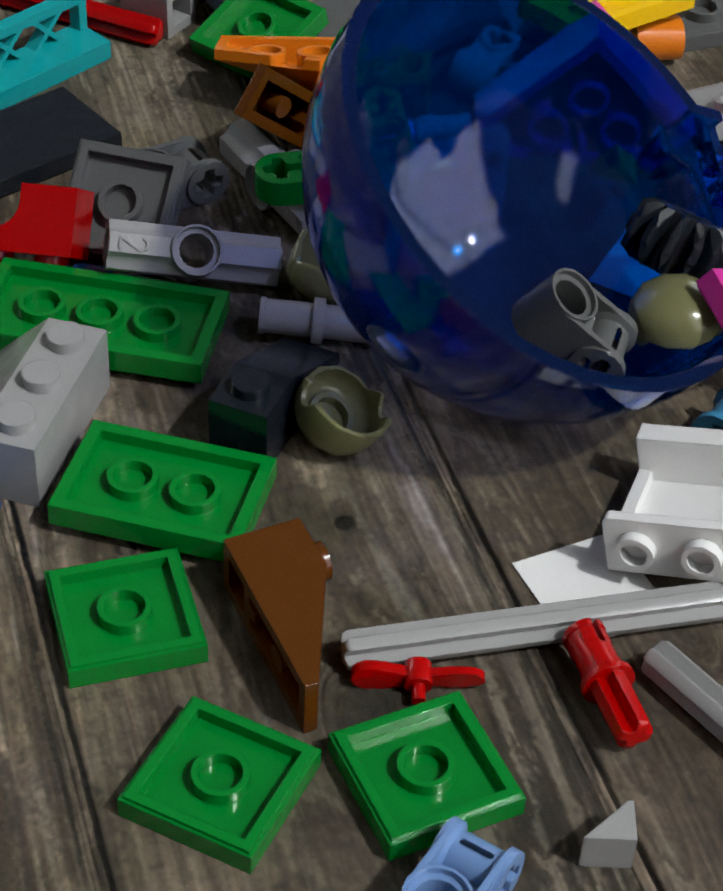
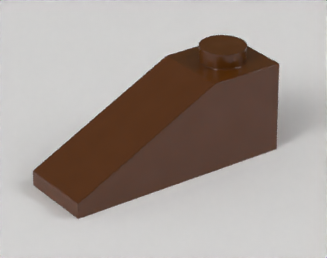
[233,63,346,150]
[223,518,333,734]

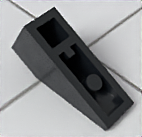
[208,337,340,458]

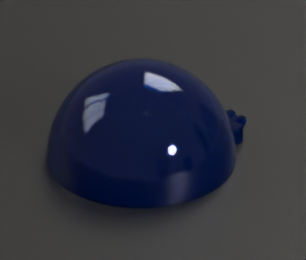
[301,0,723,425]

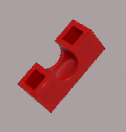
[0,182,94,267]

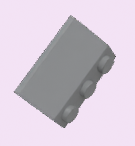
[0,318,110,508]

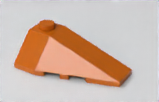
[214,35,424,115]

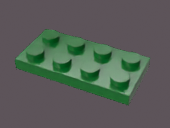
[0,257,230,384]

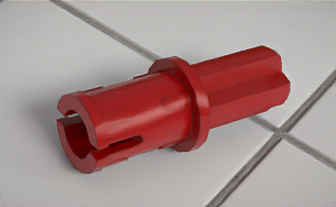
[562,618,653,749]

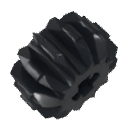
[621,197,723,279]

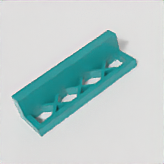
[0,0,111,110]

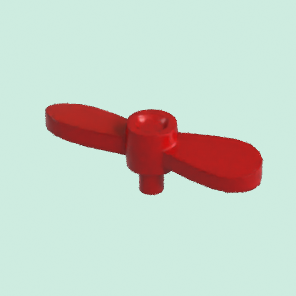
[351,656,485,705]

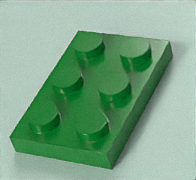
[47,420,277,562]

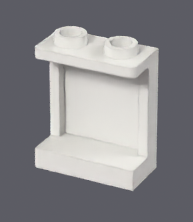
[602,423,723,582]

